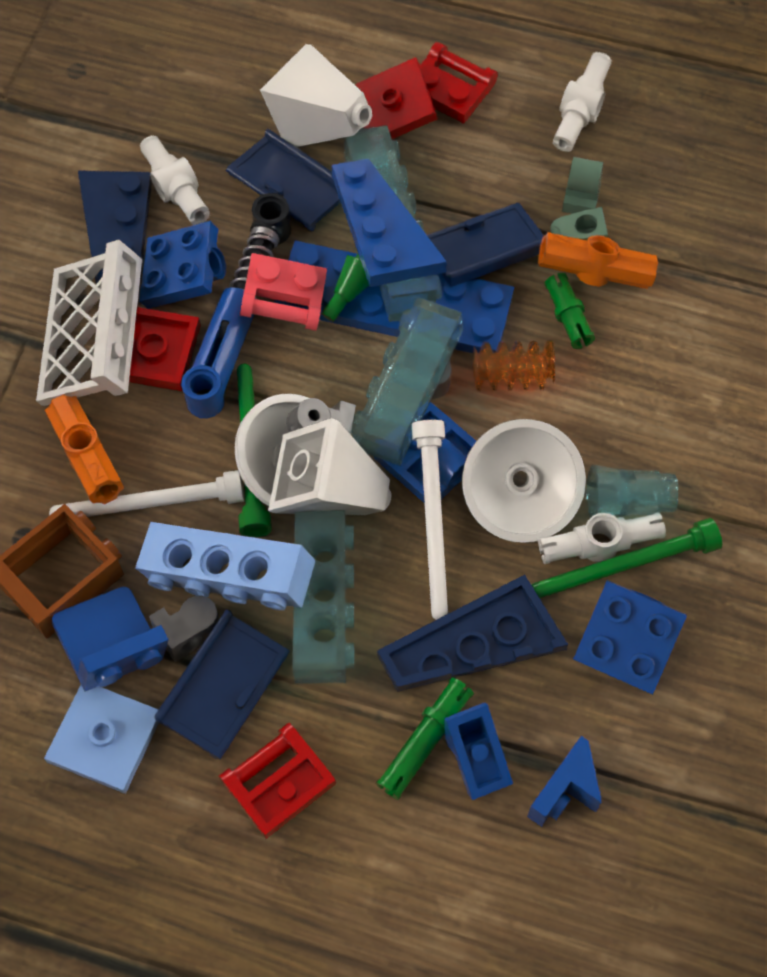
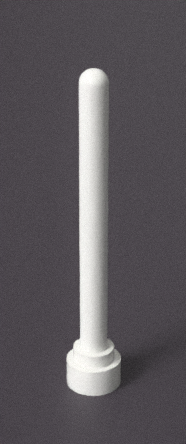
[411,420,448,620]
[49,470,245,517]

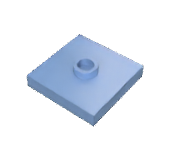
[44,685,159,794]

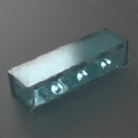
[351,297,463,466]

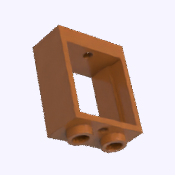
[0,504,124,639]

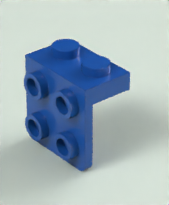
[52,587,169,692]

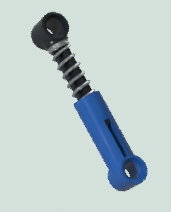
[181,193,291,419]

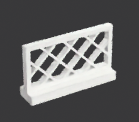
[36,240,142,406]

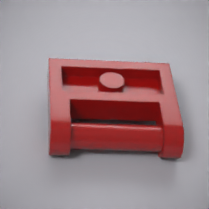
[420,41,498,124]
[218,722,336,839]

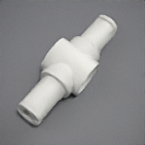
[553,52,611,152]
[140,136,210,225]
[538,512,666,564]

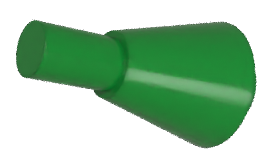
[321,254,369,322]

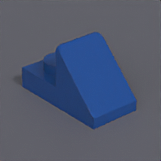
[444,702,513,800]
[527,736,601,827]

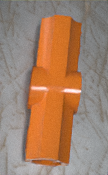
[538,232,658,289]
[45,394,124,505]

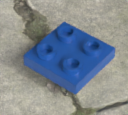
[139,221,226,309]
[373,401,476,504]
[573,580,687,695]

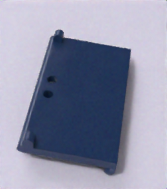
[226,129,341,232]
[427,202,544,287]
[154,610,290,760]

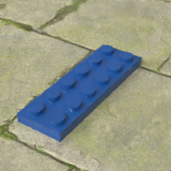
[274,241,514,358]

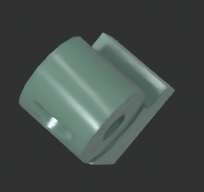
[562,157,604,213]
[550,207,608,240]

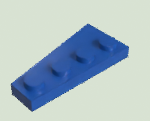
[332,159,447,287]

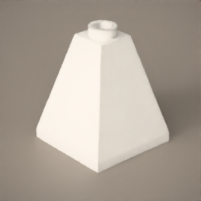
[260,44,372,147]
[268,418,391,515]

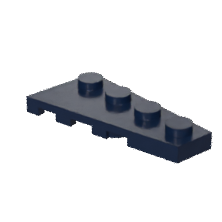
[78,171,152,305]
[377,575,568,692]

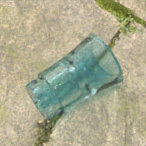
[587,464,679,518]

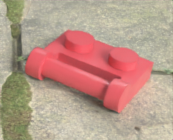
[240,253,327,331]

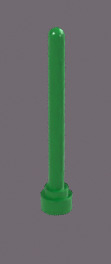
[237,363,272,538]
[531,518,722,598]

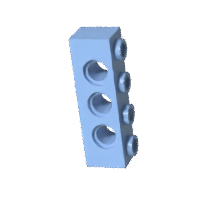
[135,522,316,610]

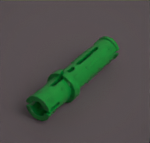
[376,677,474,800]

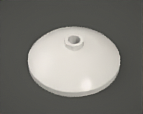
[235,394,309,506]
[462,419,586,543]

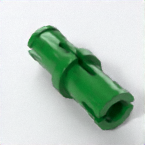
[544,273,595,349]

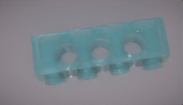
[293,510,355,683]

